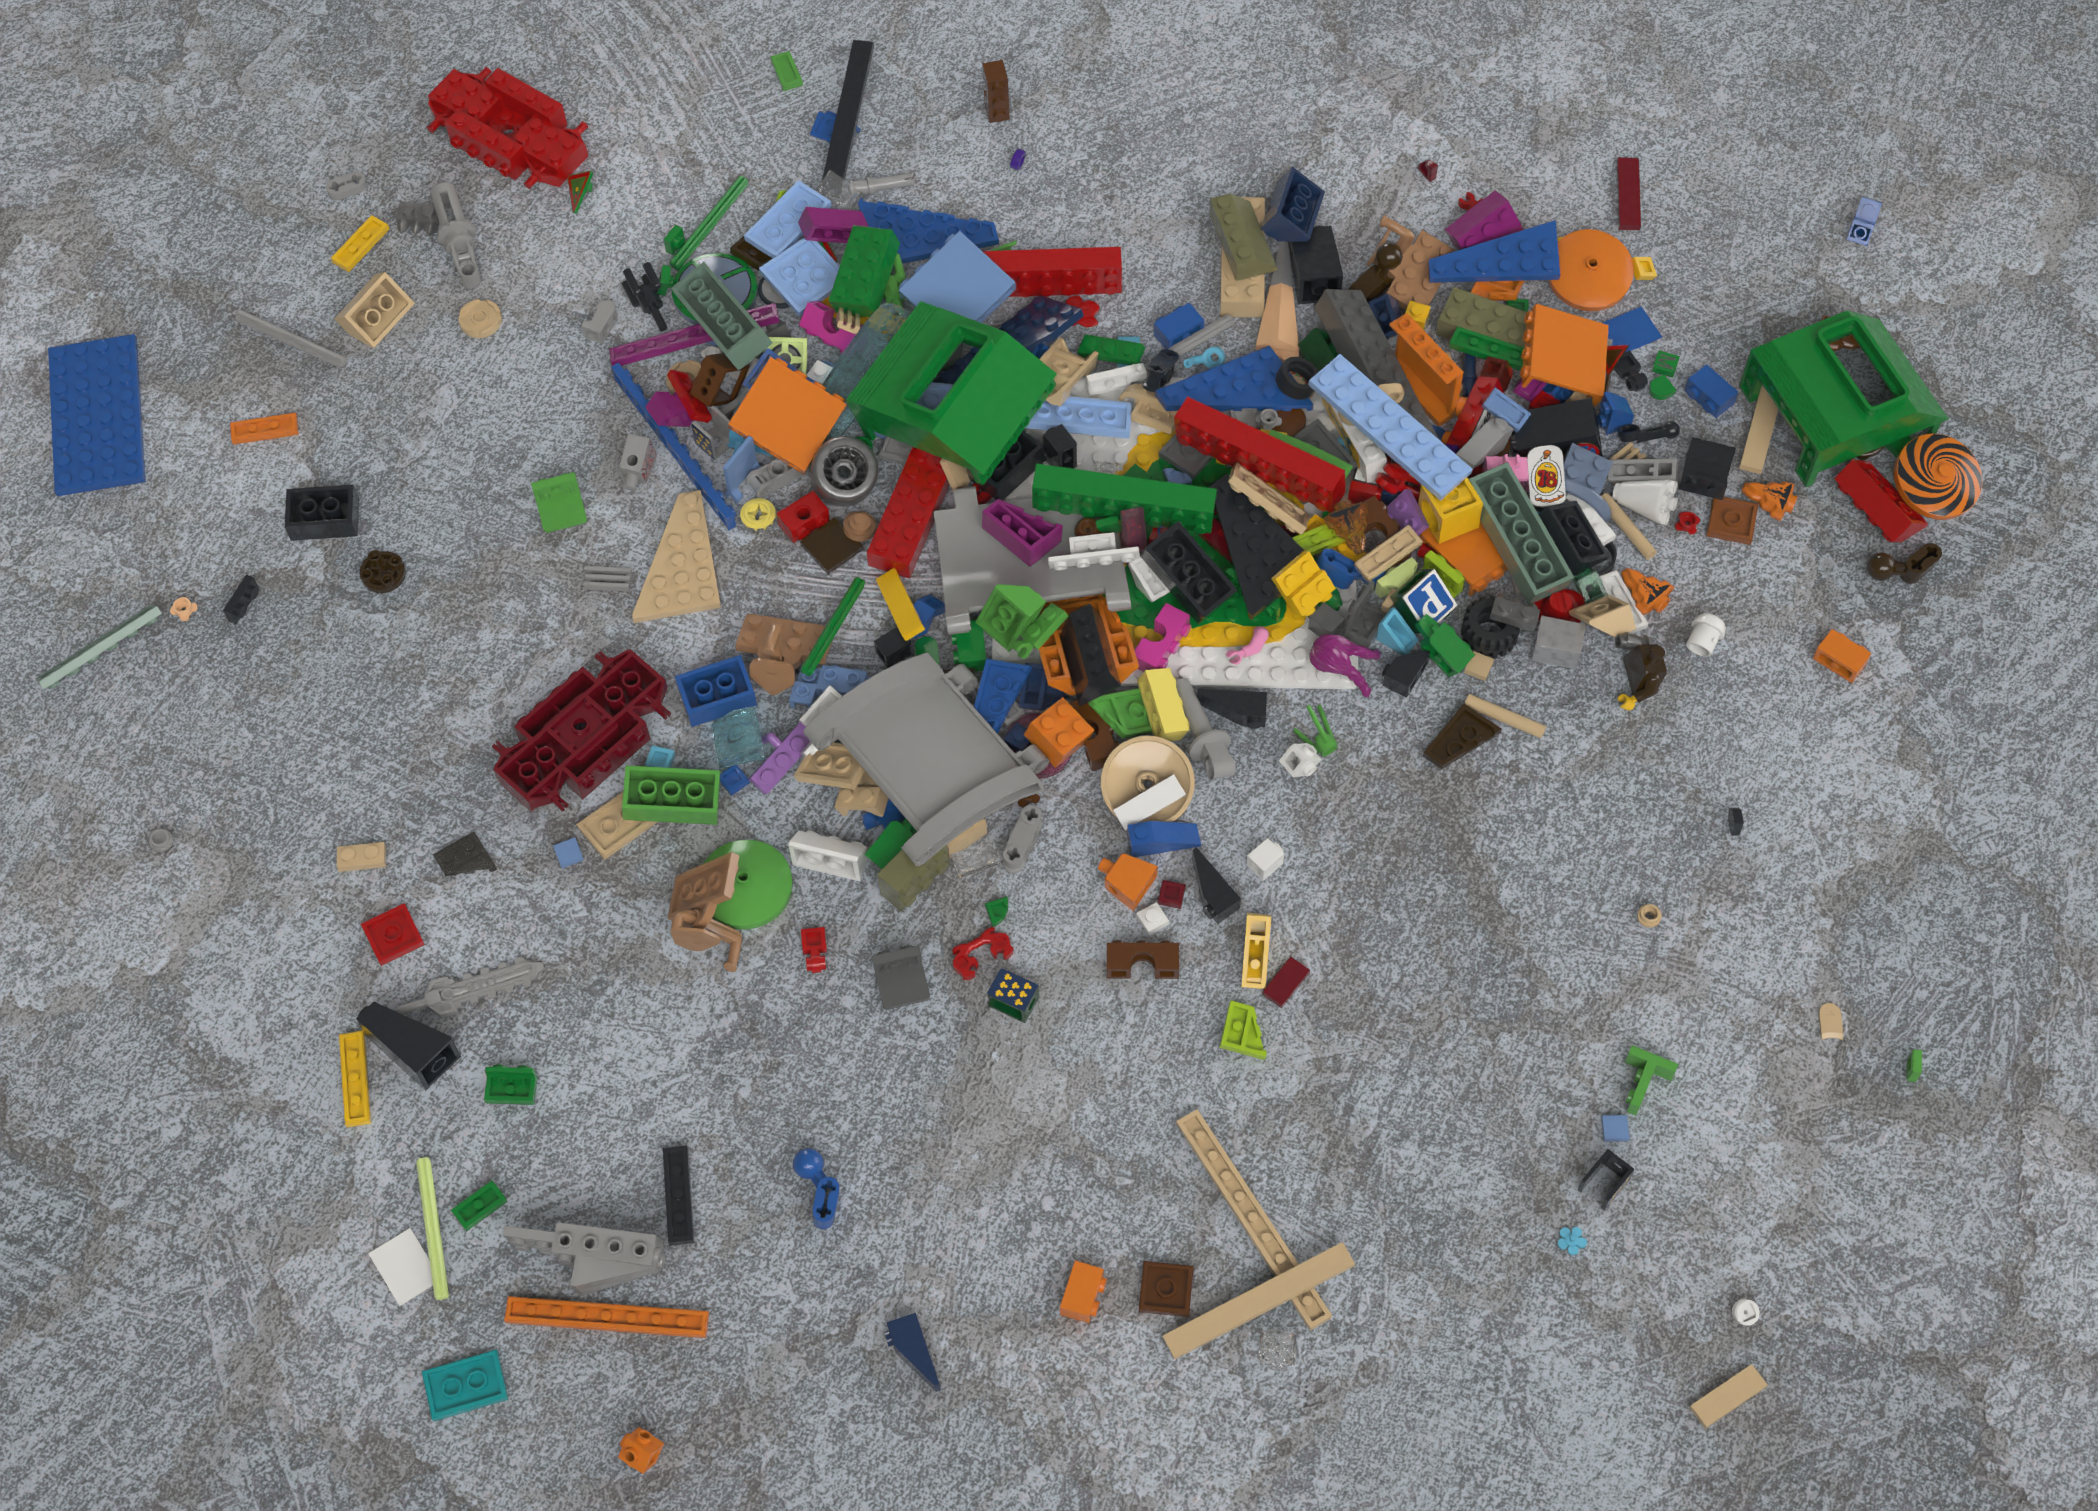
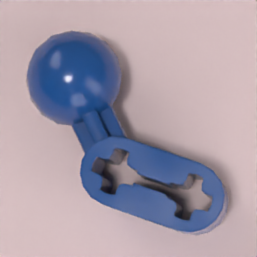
[1316,548,1386,589]
[793,1148,839,1229]

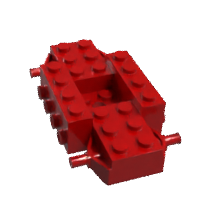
[427,67,588,189]

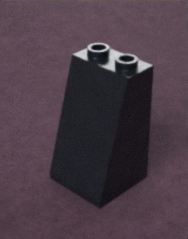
[1288,226,1343,305]
[1511,397,1603,457]
[356,1002,461,1091]

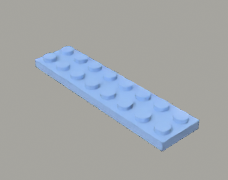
[1308,354,1473,501]

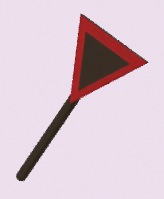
[1602,345,1629,399]

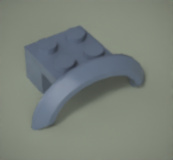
[1563,443,1613,522]

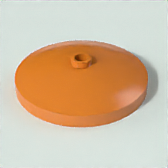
[1548,229,1634,311]

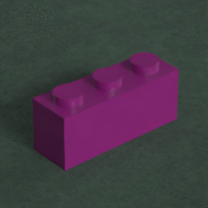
[798,207,869,243]

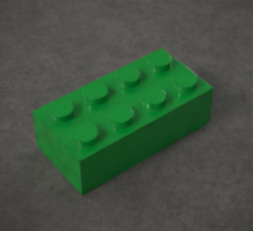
[828,225,900,318]

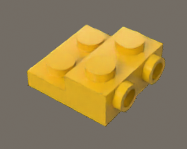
[1271,550,1336,617]

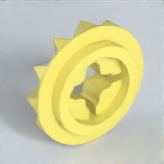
[740,498,776,531]

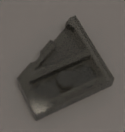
[433,832,497,876]

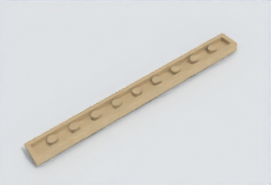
[1176,1109,1332,1331]

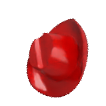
[1534,589,1585,623]

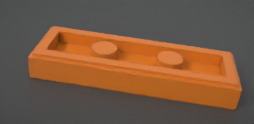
[230,412,299,445]

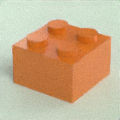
[1024,697,1095,768]

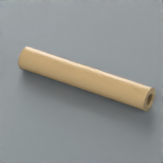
[1601,493,1657,560]
[1465,694,1547,739]

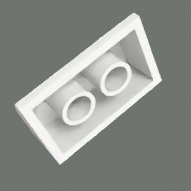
[788,831,868,881]

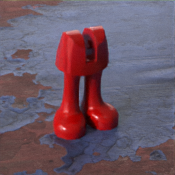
[1375,462,1422,504]

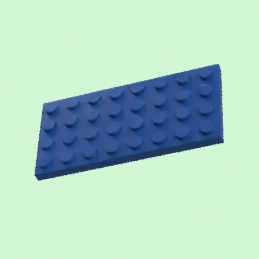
[48,334,146,496]

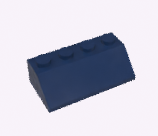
[1261,166,1325,242]

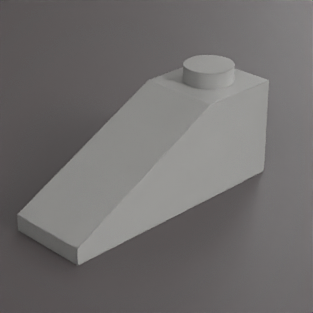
[1456,417,1514,469]
[1608,459,1680,490]

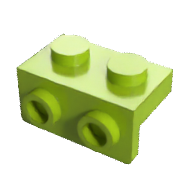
[1421,550,1465,599]

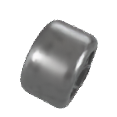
[810,436,879,507]

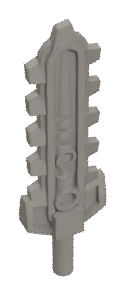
[397,957,545,1018]

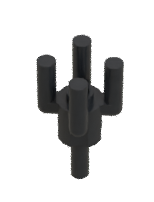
[621,262,668,331]

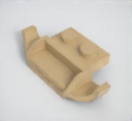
[1118,383,1178,434]

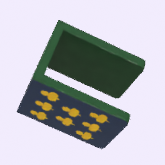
[987,968,1039,1023]

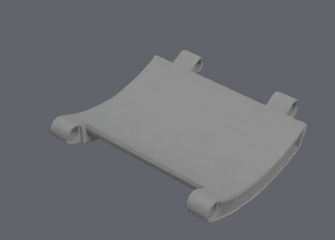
[934,486,1131,635]
[803,653,1049,866]

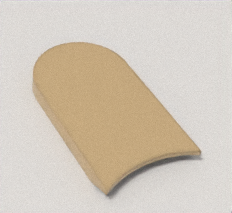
[1819,1003,1843,1040]

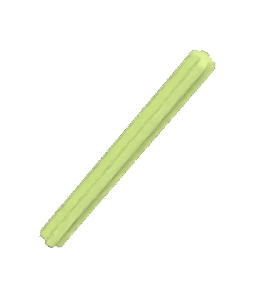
[416,1157,449,1300]

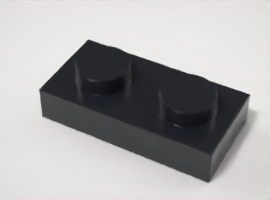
[223,575,259,624]

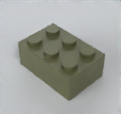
[877,845,949,911]

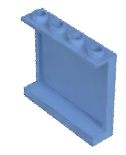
[899,231,1016,323]

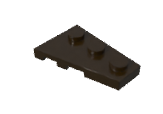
[1423,704,1502,769]

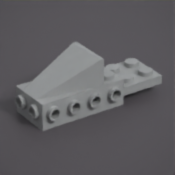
[503,1222,666,1296]

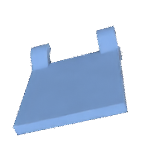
[723,436,761,504]

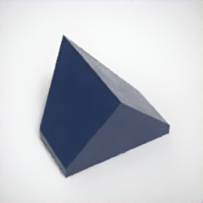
[1019,663,1069,711]

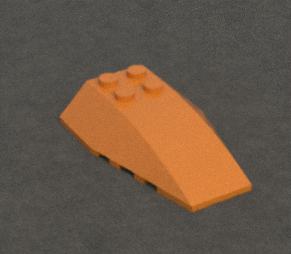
[1039,594,1139,696]

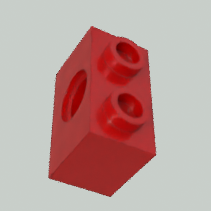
[776,491,830,543]

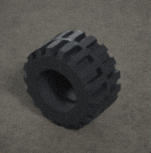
[1461,596,1520,659]

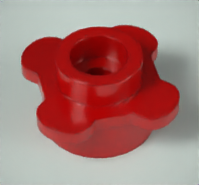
[1675,512,1700,535]

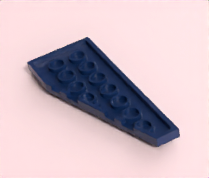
[933,295,1084,384]

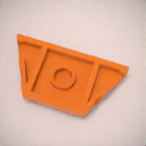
[1470,281,1525,301]

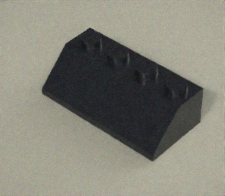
[1060,603,1121,706]

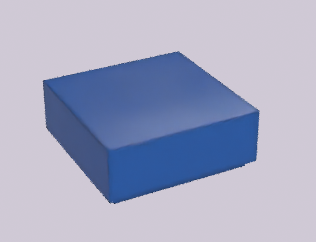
[720,763,750,796]

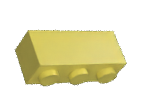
[1137,668,1189,741]

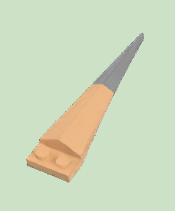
[1255,242,1299,363]

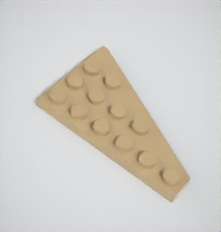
[632,490,721,623]

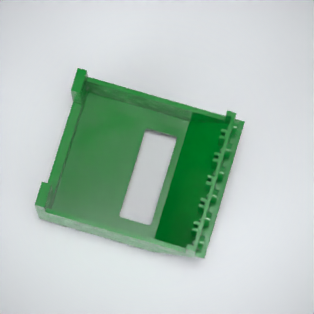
[846,301,1057,485]
[1739,310,1949,487]

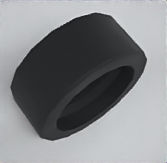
[1276,357,1318,400]

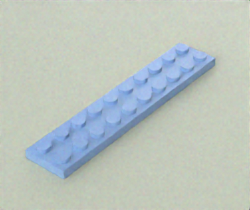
[916,382,1131,439]

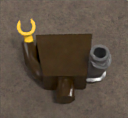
[1615,632,1667,711]

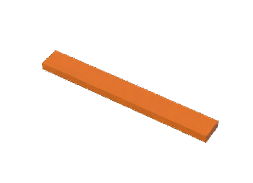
[504,1296,709,1338]

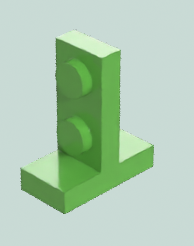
[1625,1045,1678,1116]

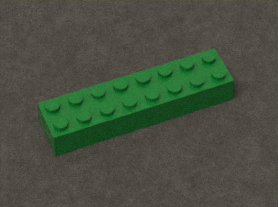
[1032,463,1217,534]

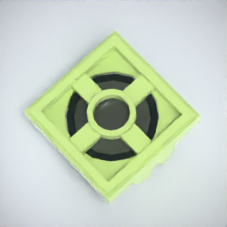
[763,337,808,375]

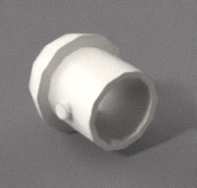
[1686,613,1726,657]

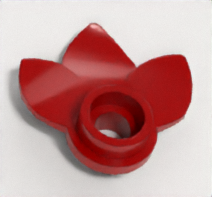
[1066,296,1100,327]

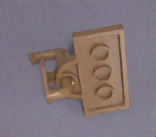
[1366,215,1456,310]
[735,613,834,695]
[667,852,742,972]

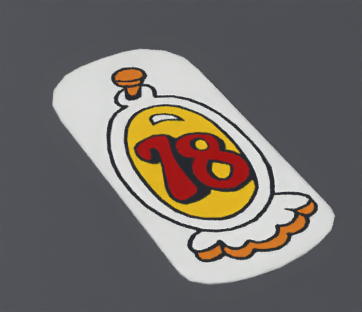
[1527,445,1566,507]

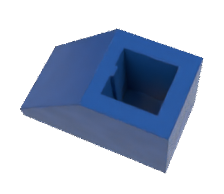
[1597,392,1634,435]

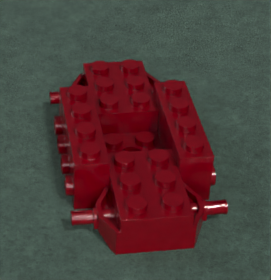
[492,649,671,812]

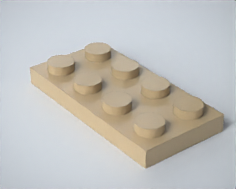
[1228,462,1309,535]

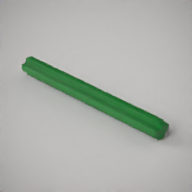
[669,175,748,270]
[801,577,865,676]

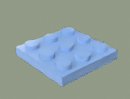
[759,238,840,316]

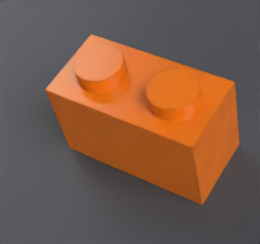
[1813,629,1872,683]
[1060,1260,1107,1323]

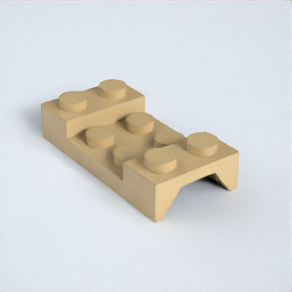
[1040,337,1098,406]
[834,771,888,817]

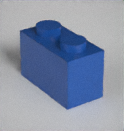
[1154,303,1204,349]
[1684,364,1738,418]

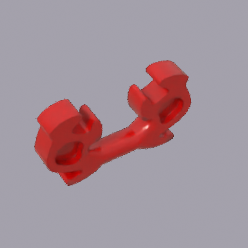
[952,927,1014,980]

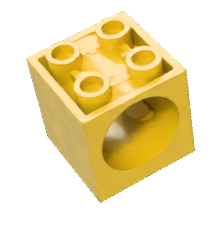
[1418,478,1483,544]

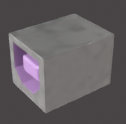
[1532,616,1586,669]

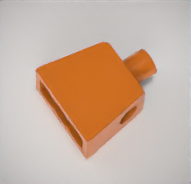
[1098,853,1158,911]

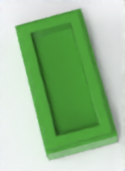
[770,51,803,91]

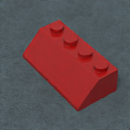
[1834,459,1929,543]

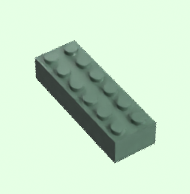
[670,262,772,371]
[1469,462,1574,605]

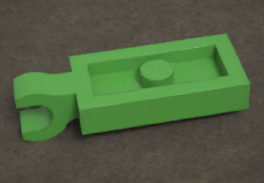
[1011,603,1069,659]

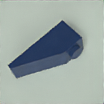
[884,1313,941,1392]

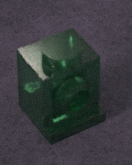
[1572,568,1608,604]

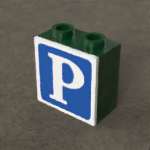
[1390,569,1457,633]

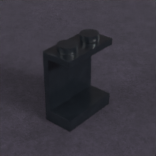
[1679,437,1736,500]

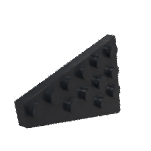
[1210,474,1318,620]

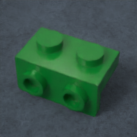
[484,1064,538,1105]

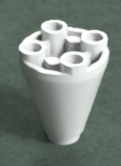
[1612,480,1678,525]

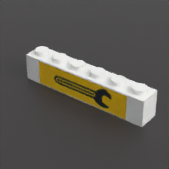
[1316,392,1387,483]

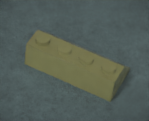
[1209,193,1277,281]

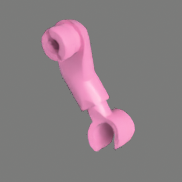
[1225,626,1269,665]

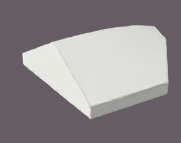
[1128,557,1170,603]

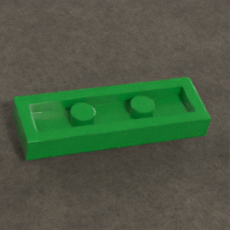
[1077,334,1145,365]

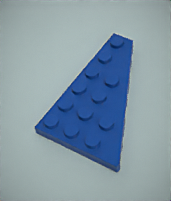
[857,198,999,266]

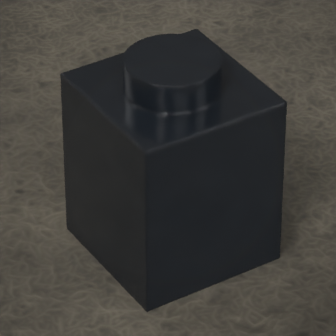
[874,627,911,668]

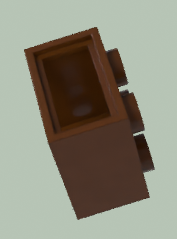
[690,353,751,407]

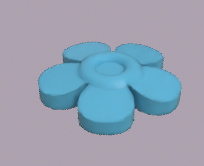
[1557,1227,1587,1255]

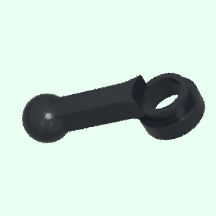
[1617,421,1680,444]

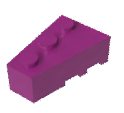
[1444,190,1524,250]
[982,499,1063,567]

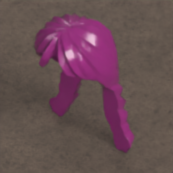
[1309,634,1381,697]

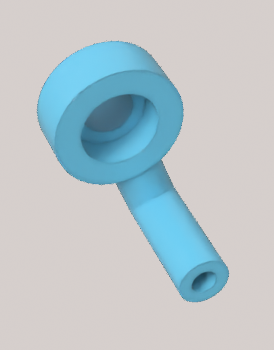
[1183,346,1226,369]

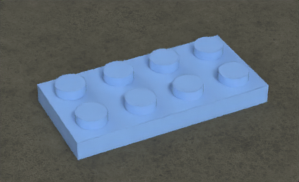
[744,180,832,258]

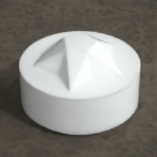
[1732,1299,1760,1325]

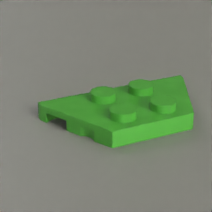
[1088,688,1153,739]

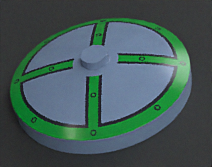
[672,253,758,325]

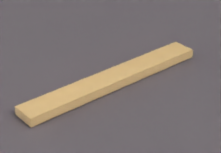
[1162,1242,1355,1360]

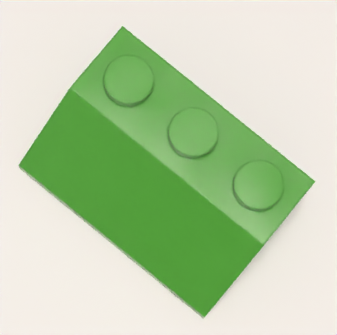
[975,584,1046,652]

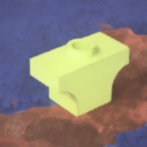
[1375,557,1418,598]

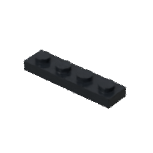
[662,1145,695,1246]

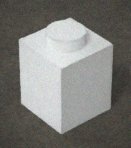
[1246,838,1284,881]

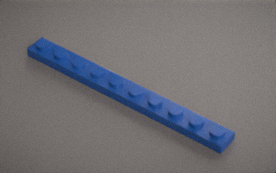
[611,363,737,530]

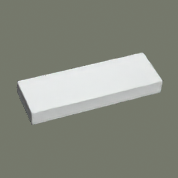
[1595,570,1648,634]
[1113,774,1186,831]

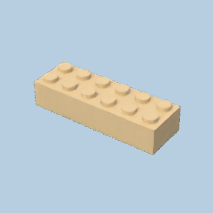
[1220,197,1265,318]

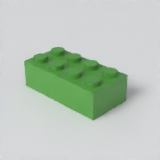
[622,765,720,825]

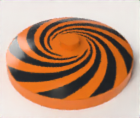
[1893,434,1982,520]

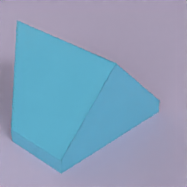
[1376,607,1419,655]

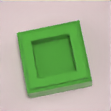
[1906,1049,1922,1082]

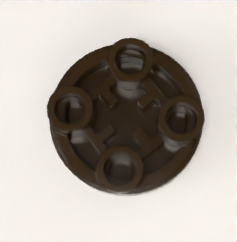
[359,550,406,593]

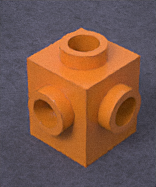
[618,1427,664,1474]

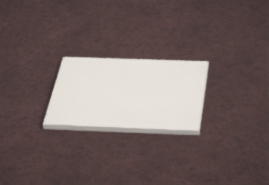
[368,1228,433,1306]

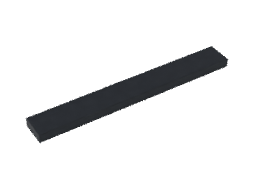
[819,39,875,198]

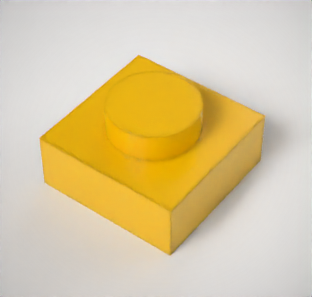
[1632,257,1657,280]

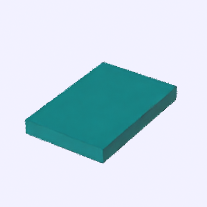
[422,1349,509,1422]

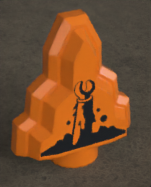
[1741,481,1798,521]
[1621,568,1674,615]

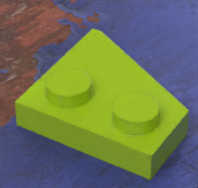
[1219,1000,1267,1060]

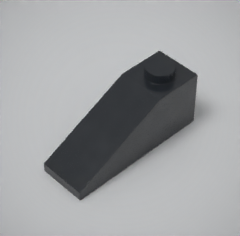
[1197,689,1267,729]
[1192,847,1241,924]

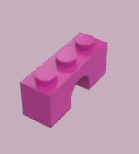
[799,301,870,356]
[1135,603,1191,672]

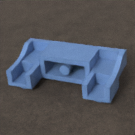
[789,665,871,708]

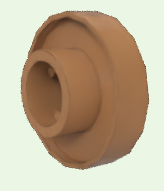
[843,511,876,542]

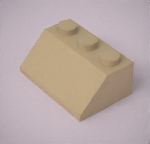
[334,272,415,348]

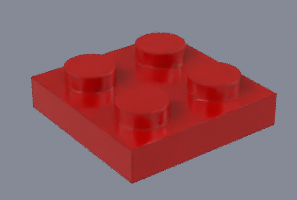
[361,903,425,966]

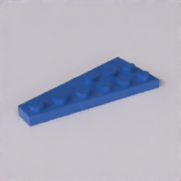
[1428,220,1560,283]

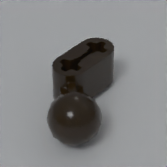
[1348,243,1403,304]
[1866,543,1942,584]

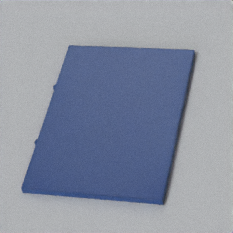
[1603,306,1662,352]

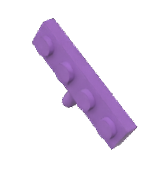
[748,721,810,795]

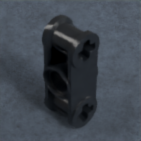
[1142,349,1179,392]

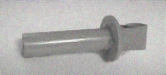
[1176,678,1236,780]

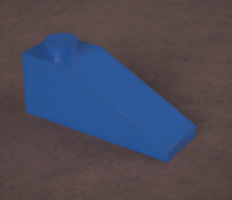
[1127,821,1201,857]

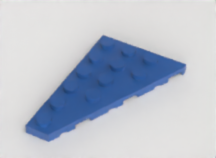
[1155,346,1314,411]

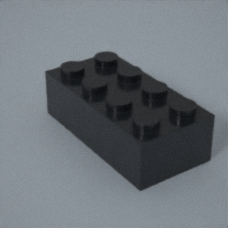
[1140,521,1237,625]

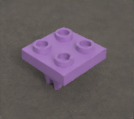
[1387,490,1429,536]

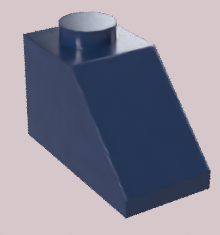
[1369,294,1402,339]

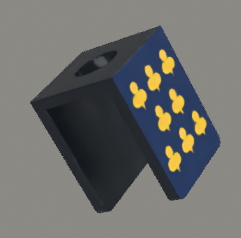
[1578,1149,1635,1211]

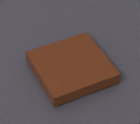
[1706,497,1759,545]

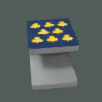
[691,406,730,460]

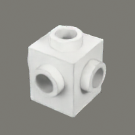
[1279,743,1322,777]

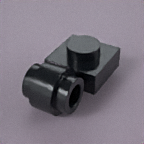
[1614,350,1648,392]

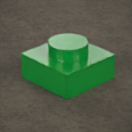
[663,224,685,255]
[657,265,674,296]

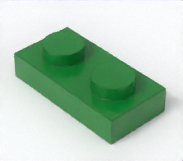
[451,1181,508,1232]

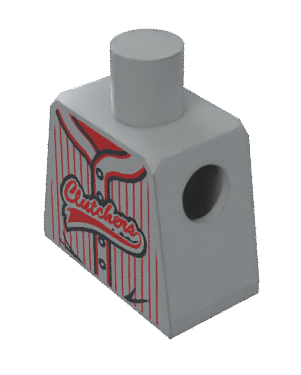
[620,434,657,491]

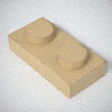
[337,842,386,872]

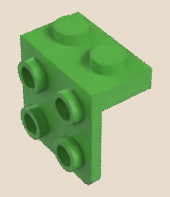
[531,472,587,533]

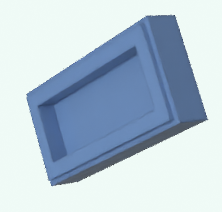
[1481,387,1531,432]

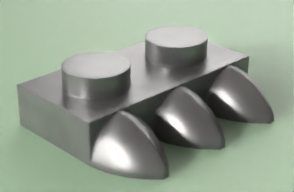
[395,202,439,236]
[1489,593,1540,632]

